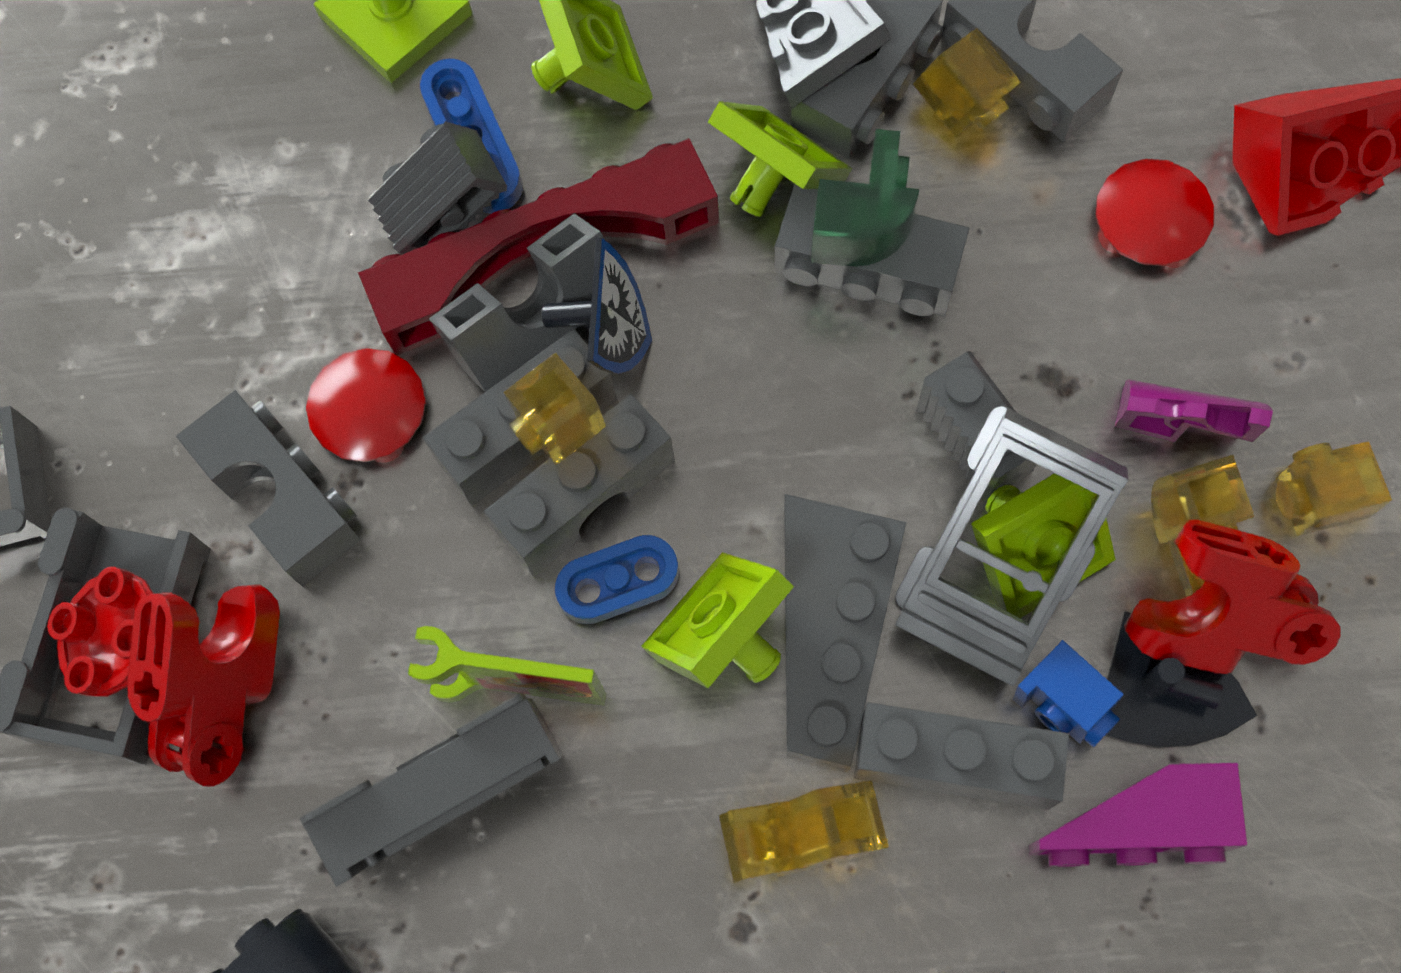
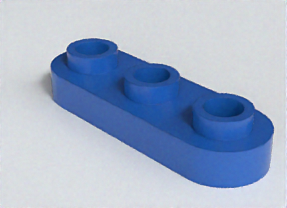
[420,59,523,213]

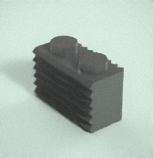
[368,121,507,254]
[916,351,1036,500]

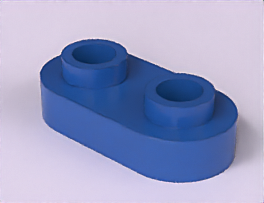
[555,535,679,624]

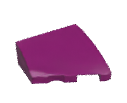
[1114,379,1273,442]

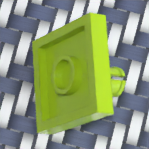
[313,0,473,83]
[531,0,653,110]
[707,101,853,217]
[971,473,1116,618]
[641,552,794,688]

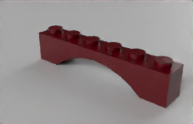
[358,138,719,356]

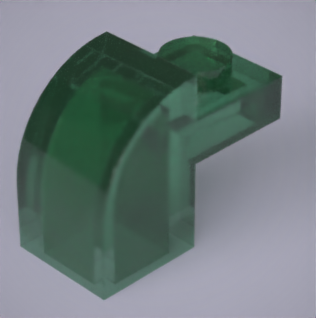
[811,129,919,267]

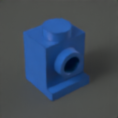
[1013,640,1124,748]

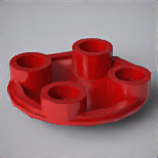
[1096,159,1214,268]
[306,348,426,463]
[48,567,154,697]

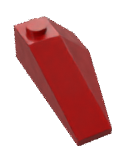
[1232,78,1401,236]

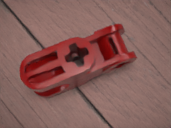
[1125,519,1341,674]
[127,584,280,787]

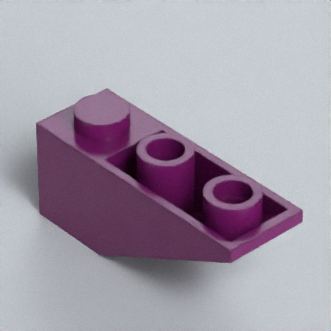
[1028,763,1248,867]

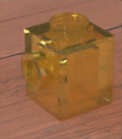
[912,28,1021,138]
[503,352,606,465]
[1276,441,1392,536]

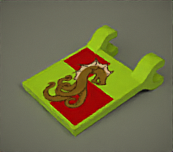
[408,626,606,706]

